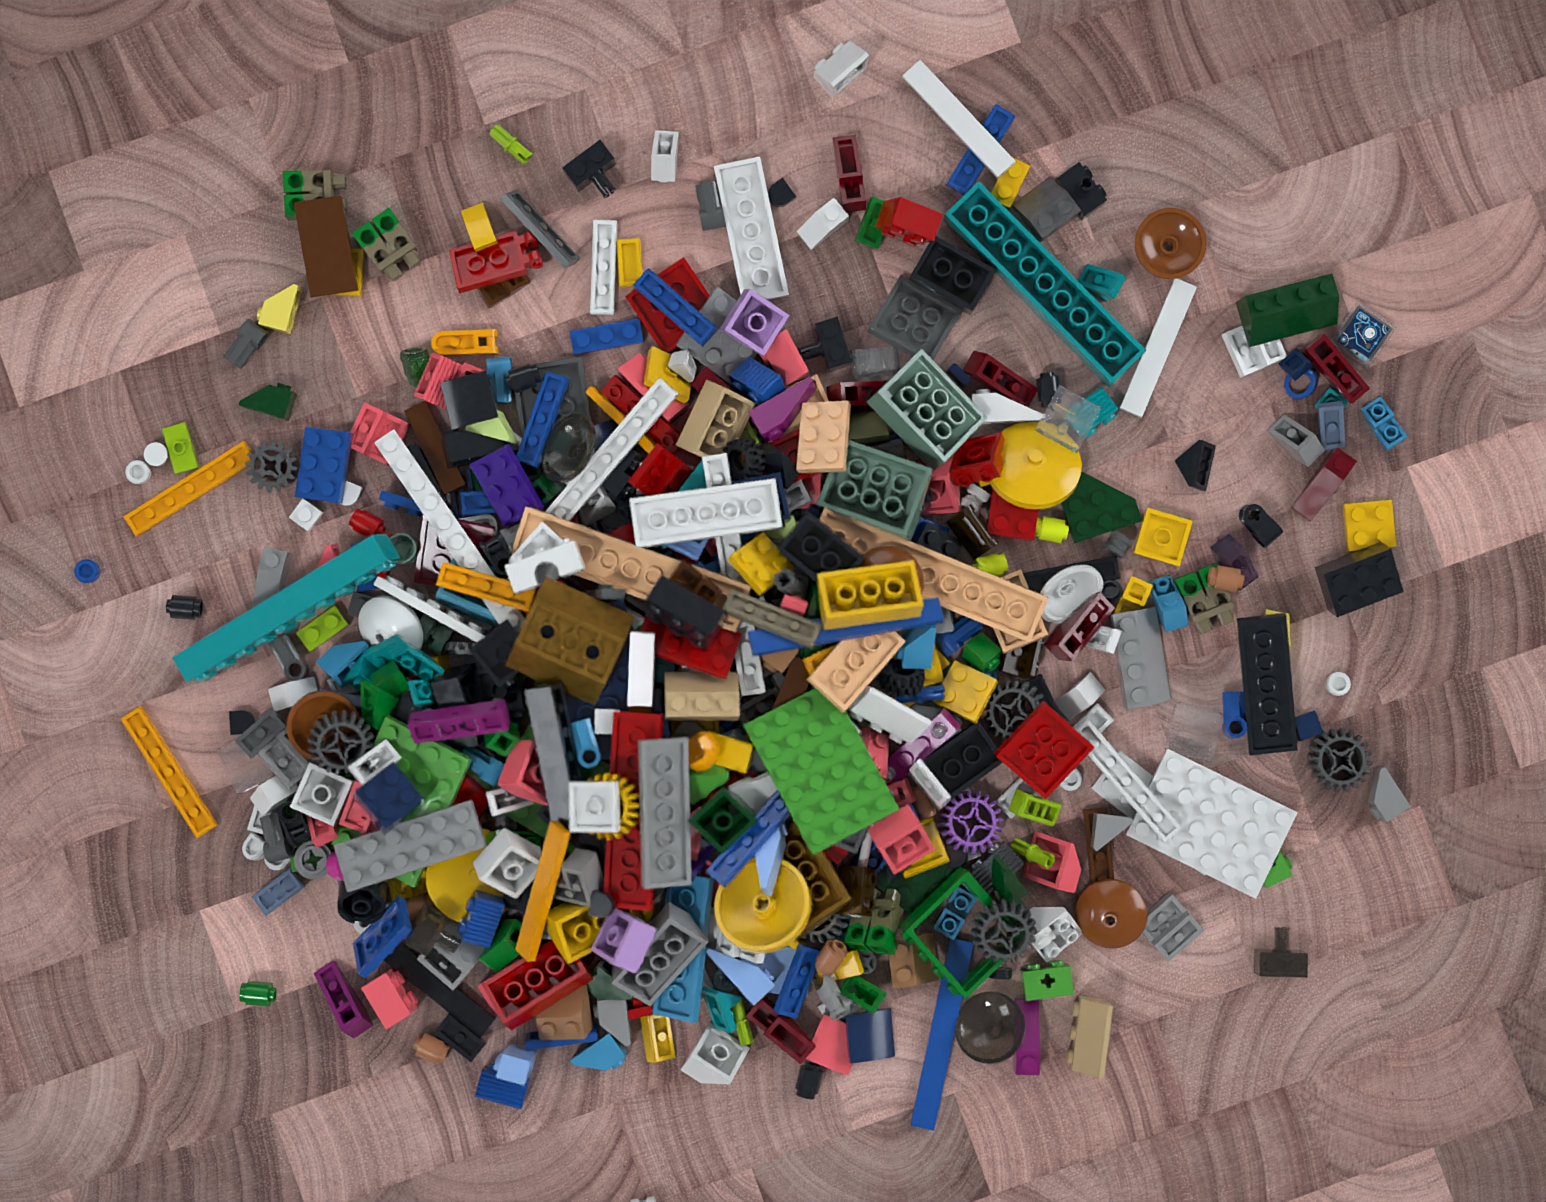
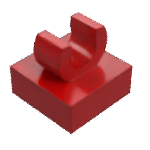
[627,996,653,1020]

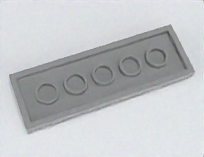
[638,737,691,889]
[334,800,487,892]

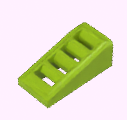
[1009,789,1062,827]

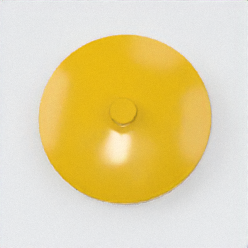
[990,422,1082,509]
[425,828,508,922]
[714,858,812,953]

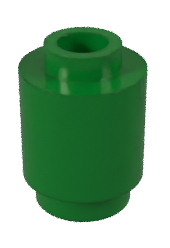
[239,981,277,1007]

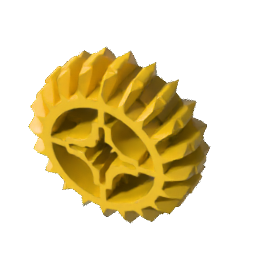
[586,773,640,840]

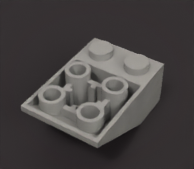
[417,920,498,990]

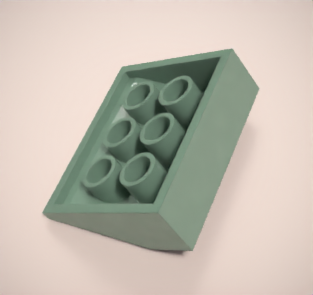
[867,348,987,471]
[816,440,933,542]

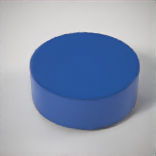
[74,559,100,583]

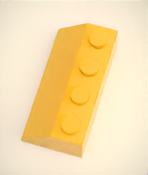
[817,560,923,630]
[545,901,651,964]

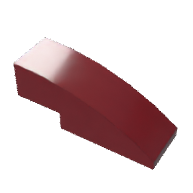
[832,134,866,213]
[745,996,816,1065]

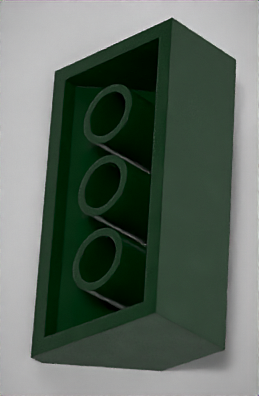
[1235,273,1339,348]

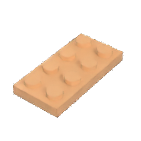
[807,631,906,713]

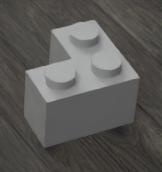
[553,848,604,907]

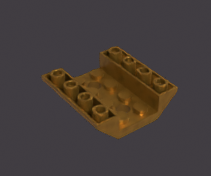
[505,576,635,705]

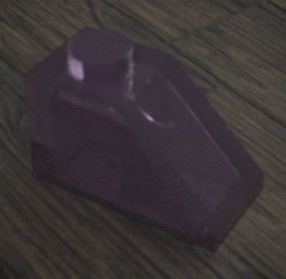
[1210,534,1259,591]

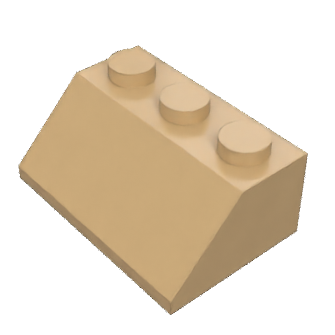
[676,380,756,457]
[665,672,740,721]
[1066,996,1113,1078]

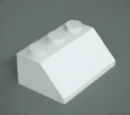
[847,686,932,744]

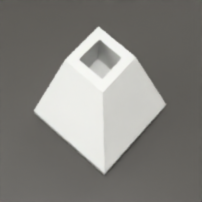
[1021,907,1082,963]

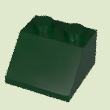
[688,787,757,854]

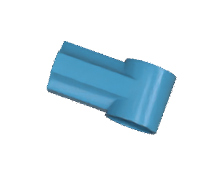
[486,357,513,405]
[571,718,601,768]
[462,747,505,788]

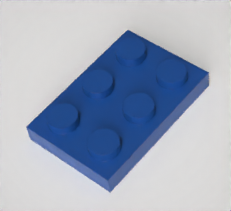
[295,427,353,504]
[353,896,412,978]

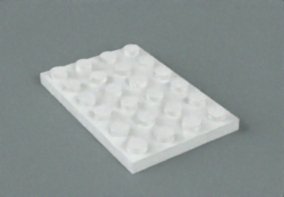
[1125,749,1298,899]

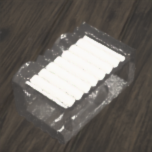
[850,346,900,382]

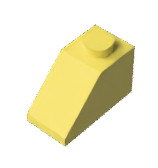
[257,284,303,335]

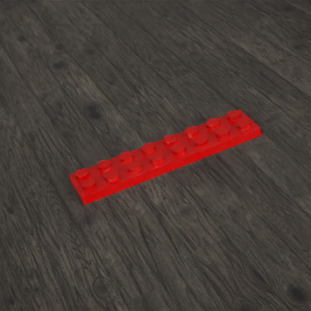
[604,711,663,911]

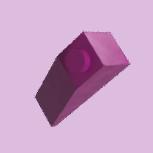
[748,376,816,442]
[314,960,374,1039]
[1013,998,1040,1075]

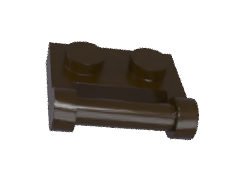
[946,504,999,560]

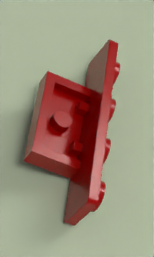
[601,375,681,454]

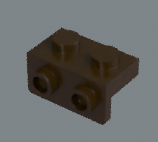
[998,638,1044,679]
[835,865,876,917]

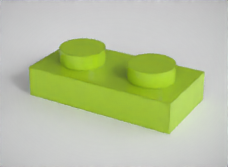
[296,605,350,652]

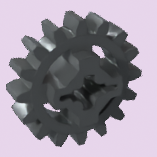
[245,440,298,492]

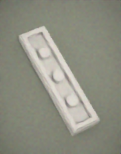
[590,220,617,316]

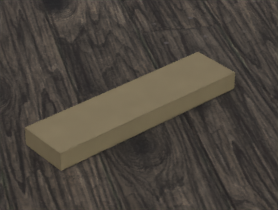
[722,589,822,649]

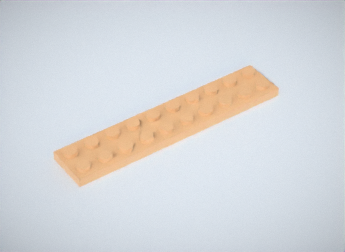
[511,506,752,632]
[820,507,1049,642]

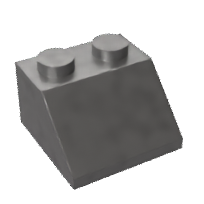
[1012,177,1081,243]

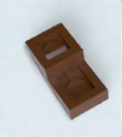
[477,274,531,309]
[668,559,722,604]

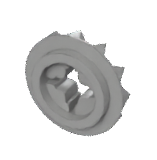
[445,642,476,655]
[294,841,331,879]

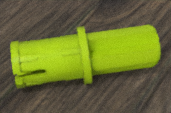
[489,124,533,165]
[1010,838,1055,869]
[730,1000,754,1046]

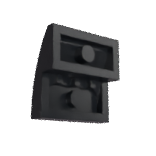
[440,371,499,430]

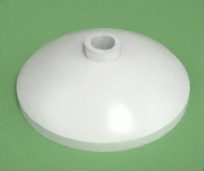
[1040,565,1103,624]
[358,595,423,649]

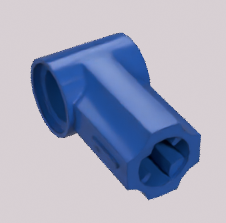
[935,616,983,657]
[1222,691,1247,739]

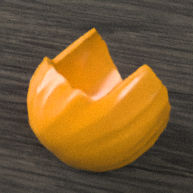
[688,731,720,771]

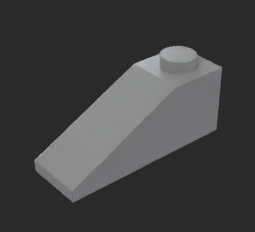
[252,546,293,608]

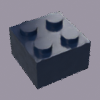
[353,762,424,835]

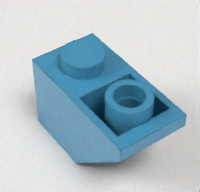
[1148,575,1188,632]

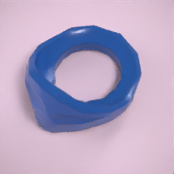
[1284,368,1318,399]

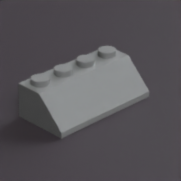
[1109,607,1171,709]
[611,902,708,1006]

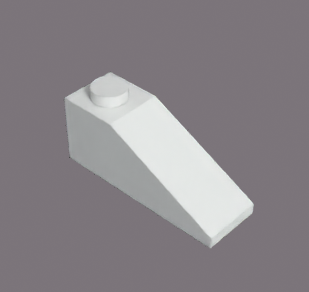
[970,389,1045,424]

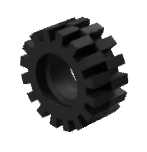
[722,438,766,482]
[880,658,925,697]

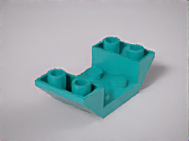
[344,634,444,692]

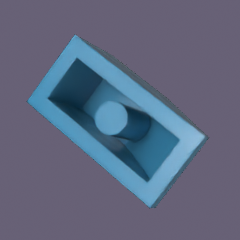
[896,624,936,669]
[316,641,370,689]
[570,1032,627,1071]

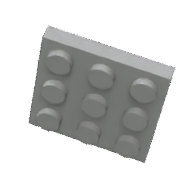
[675,287,757,385]

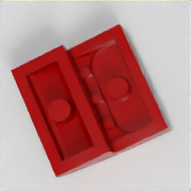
[628,443,693,496]

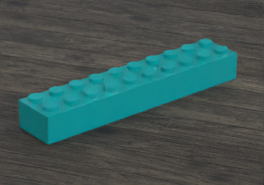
[943,181,1147,387]
[172,534,401,683]

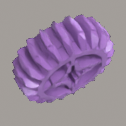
[939,790,1004,855]

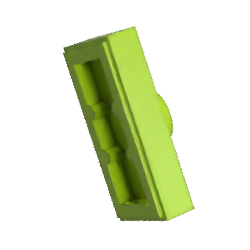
[162,422,199,475]

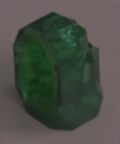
[400,347,430,388]

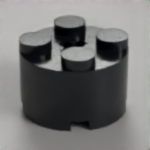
[337,881,387,925]

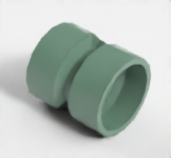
[389,533,419,565]
[420,614,455,656]

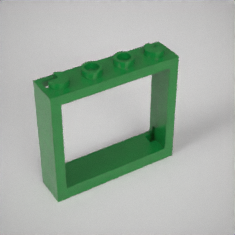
[898,867,1022,999]

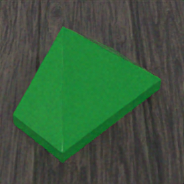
[361,679,399,730]
[839,975,887,1014]

